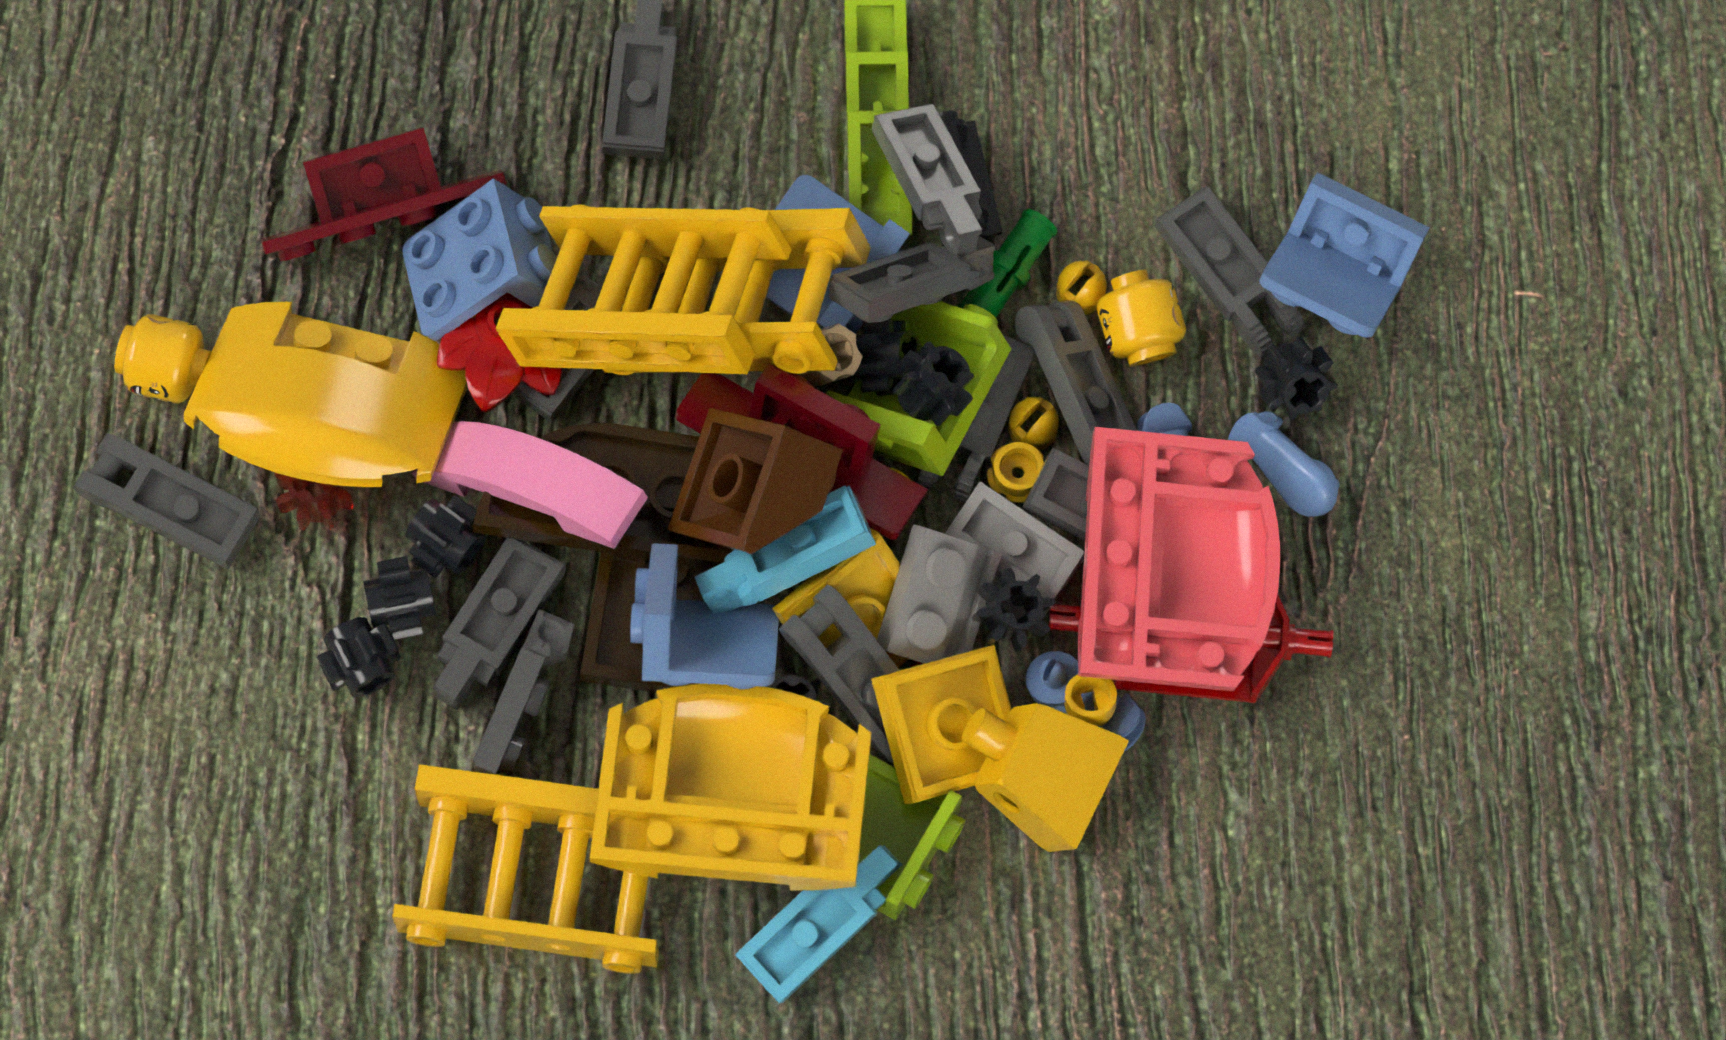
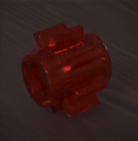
[275,473,354,531]

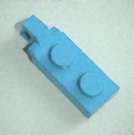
[695,485,876,613]
[735,845,902,1004]

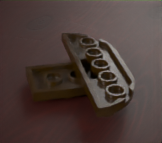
[473,423,808,693]

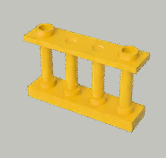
[495,204,792,374]
[602,208,871,375]
[392,764,659,974]

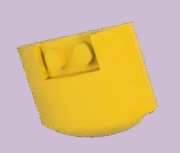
[184,302,468,487]
[590,684,871,891]

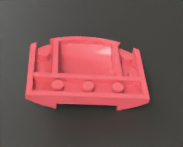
[1078,427,1280,691]

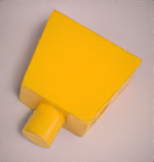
[962,703,1129,852]

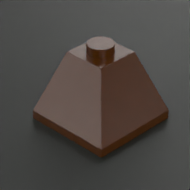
[667,408,843,554]

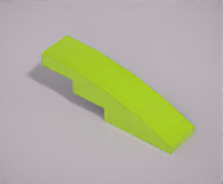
[844,0,912,236]

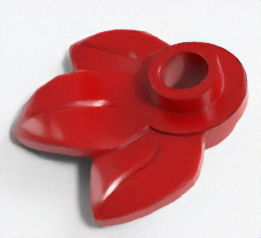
[437,292,562,413]

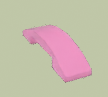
[412,421,648,549]

